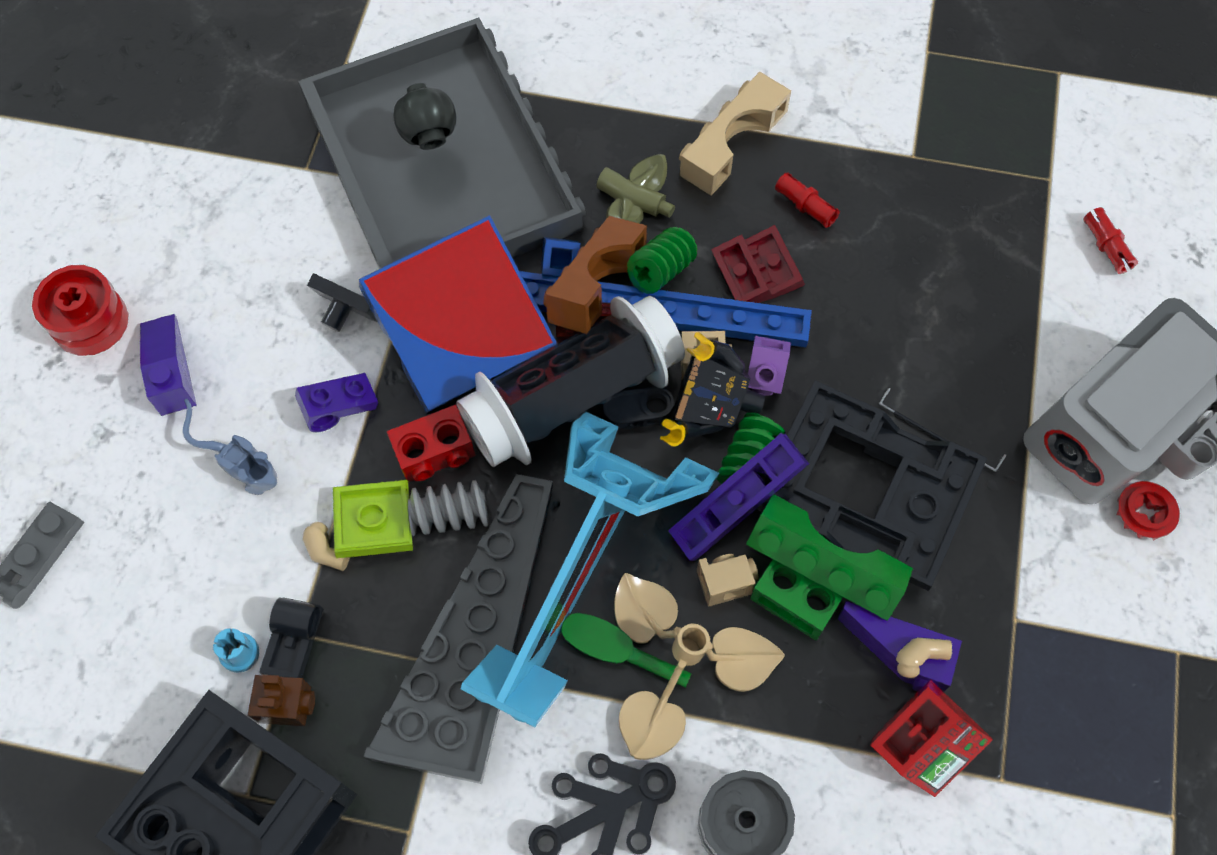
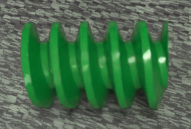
[627,227,697,294]
[717,413,786,484]

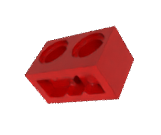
[387,405,475,482]

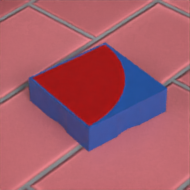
[359,215,557,414]

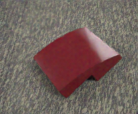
[711,225,805,303]

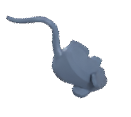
[182,399,277,495]

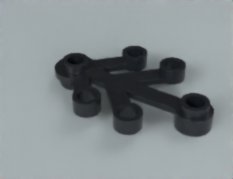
[528,753,676,855]

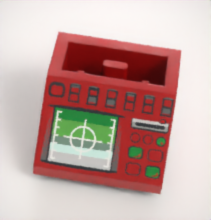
[870,679,993,797]

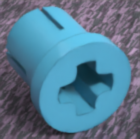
[213,628,259,673]

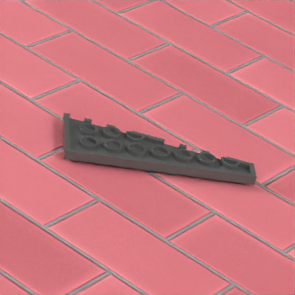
[364,474,553,784]

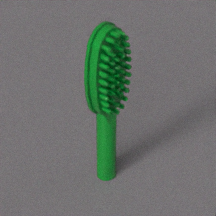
[562,613,692,688]

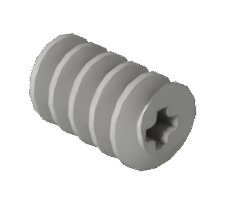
[408,480,489,536]

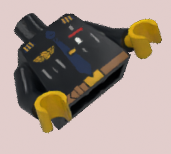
[660,332,765,447]

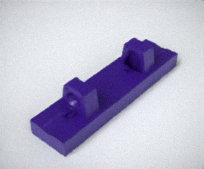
[668,433,809,561]

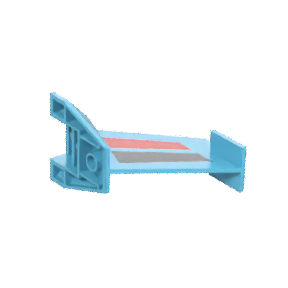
[460,412,719,728]

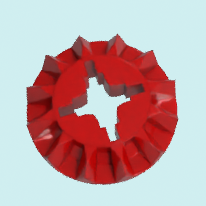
[1116,481,1180,541]

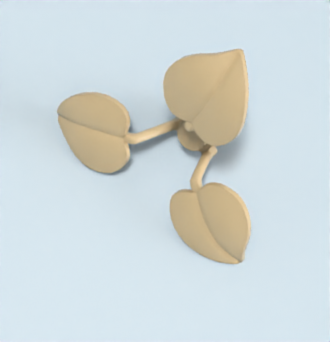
[614,573,785,760]

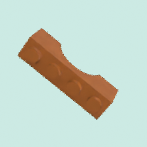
[544,216,647,334]

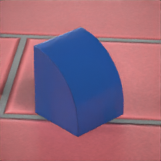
[541,237,581,276]

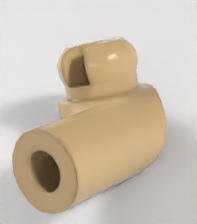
[302,522,350,571]

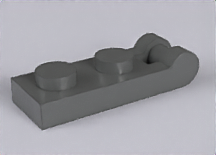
[0,501,85,609]

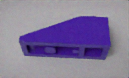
[140,314,197,416]
[838,602,962,692]

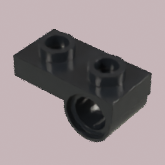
[259,597,324,678]

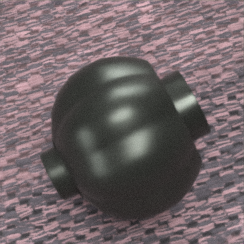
[393,83,457,150]

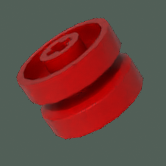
[32,265,129,356]

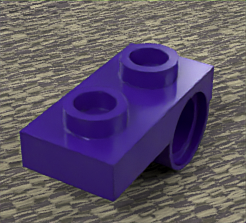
[295,373,378,433]

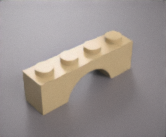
[679,71,791,196]

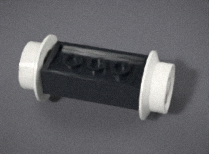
[456,296,685,467]

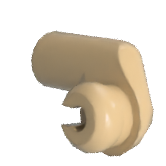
[896,638,952,678]

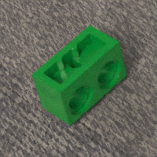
[751,559,843,641]

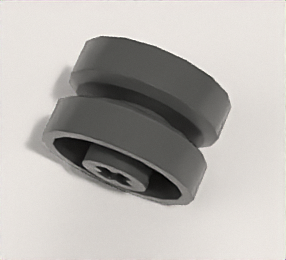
[697,770,795,855]

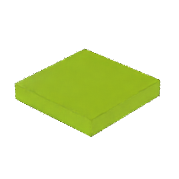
[333,480,413,559]

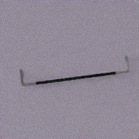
[879,388,1006,472]

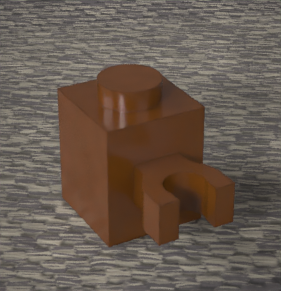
[247,675,315,726]

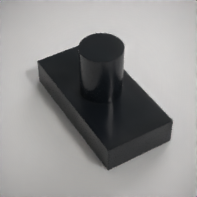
[307,273,377,332]

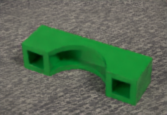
[746,494,913,621]

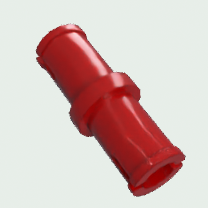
[775,172,840,228]
[1083,207,1138,274]

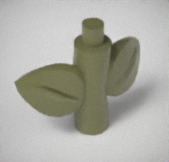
[597,154,675,224]

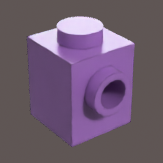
[748,336,791,395]

